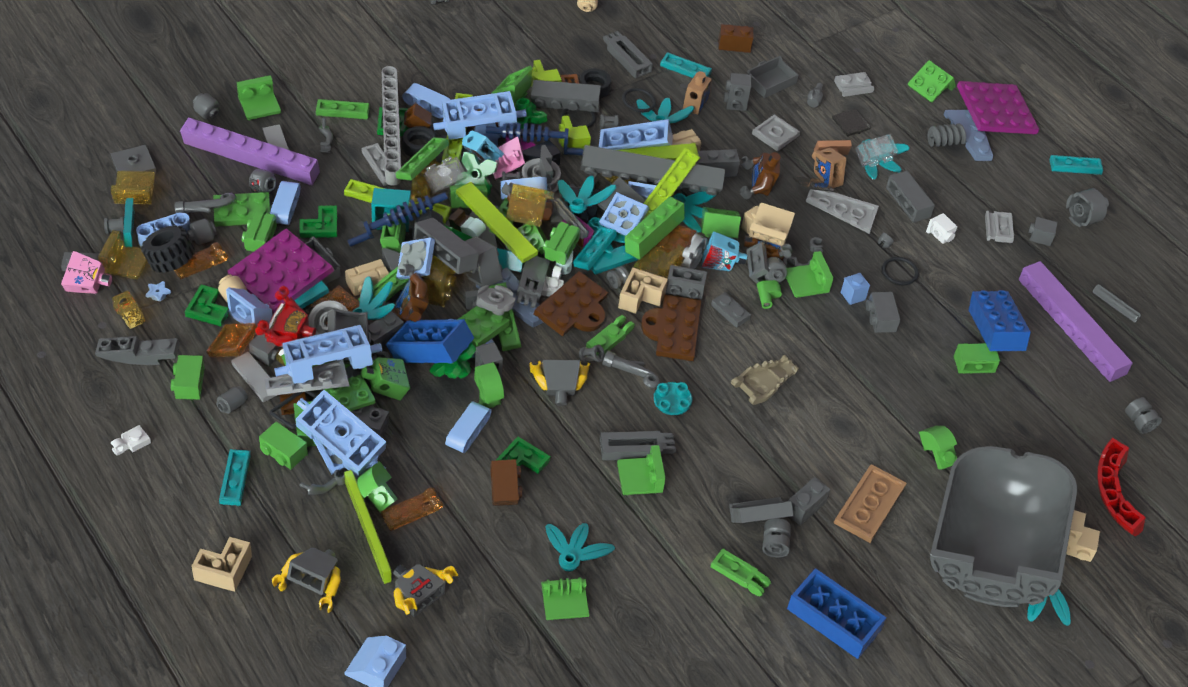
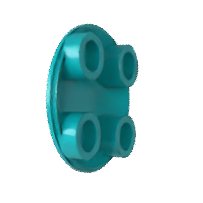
[653,382,692,415]

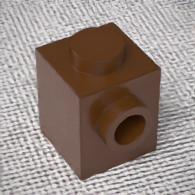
[404,103,432,128]

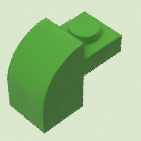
[474,362,504,408]
[919,426,957,469]
[357,461,398,512]

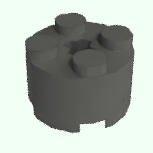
[1066,188,1109,227]

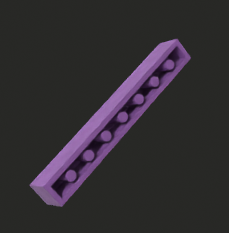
[180,117,320,185]
[1019,261,1133,382]

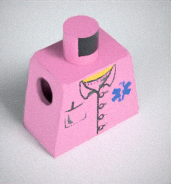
[61,251,112,294]

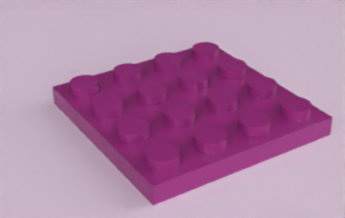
[957,81,1039,134]
[227,228,334,314]

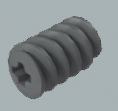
[927,123,966,147]

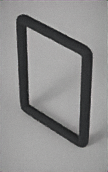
[269,391,318,429]

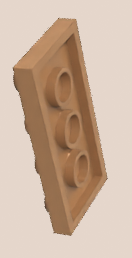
[834,464,907,543]

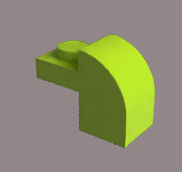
[531,60,562,87]
[558,116,591,148]

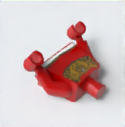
[255,286,316,347]

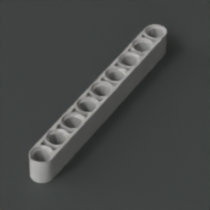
[382,66,401,185]

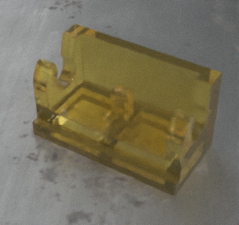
[411,169,431,202]

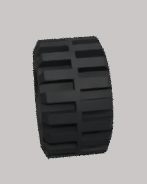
[141,225,195,273]

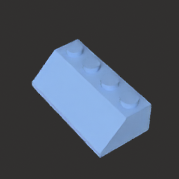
[599,119,673,150]

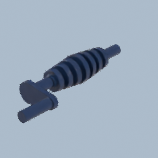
[486,123,584,155]
[347,192,448,247]

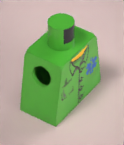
[361,358,410,400]

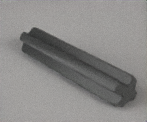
[552,198,589,239]
[1092,284,1141,323]

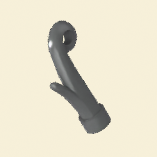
[175,192,236,214]
[602,350,661,388]

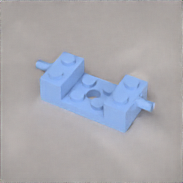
[433,91,527,140]
[274,325,382,384]
[296,390,386,478]

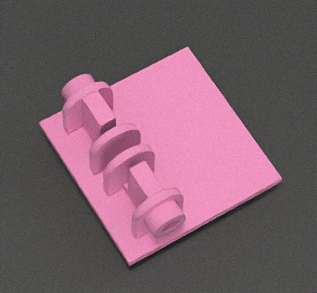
[493,137,525,180]

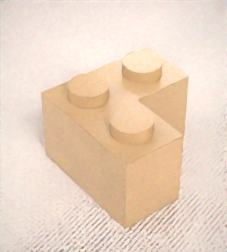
[618,268,668,314]
[1066,510,1100,562]
[192,537,252,592]

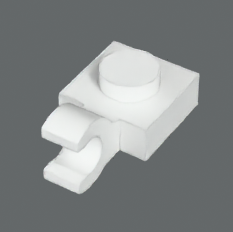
[541,266,564,297]
[111,425,151,456]

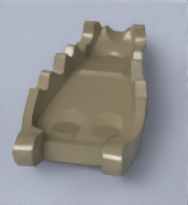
[731,355,799,405]

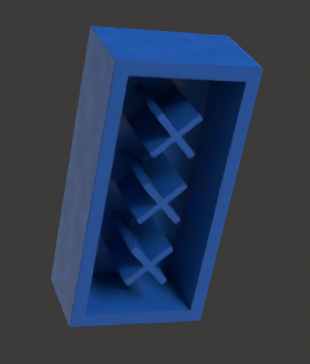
[969,290,1031,351]
[386,319,474,363]
[787,568,886,659]

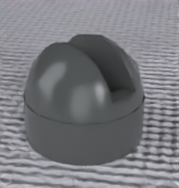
[878,233,894,248]

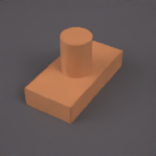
[814,140,852,155]

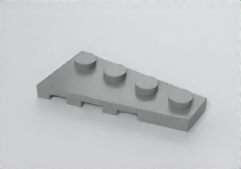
[806,186,879,234]
[264,360,349,396]

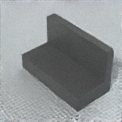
[746,242,769,283]

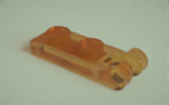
[174,242,228,280]
[381,488,443,531]

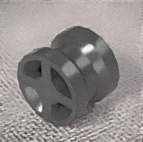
[607,266,629,289]

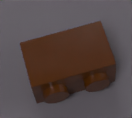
[718,24,753,53]
[490,459,522,506]

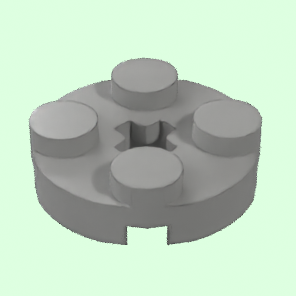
[682,233,707,269]
[476,285,515,315]

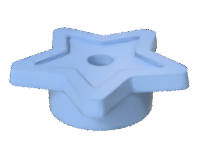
[146,281,171,301]

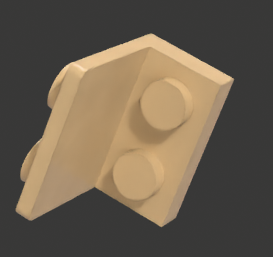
[749,203,795,246]

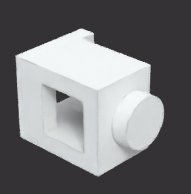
[926,213,957,244]

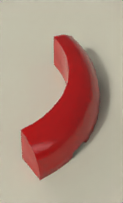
[1097,438,1146,536]

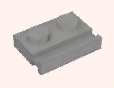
[834,72,874,97]
[985,211,1014,243]

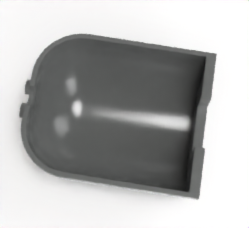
[930,446,1077,607]

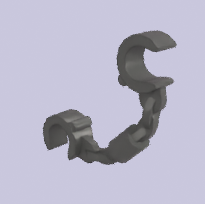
[783,237,823,267]

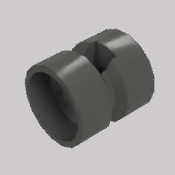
[1125,397,1162,434]
[762,518,791,558]

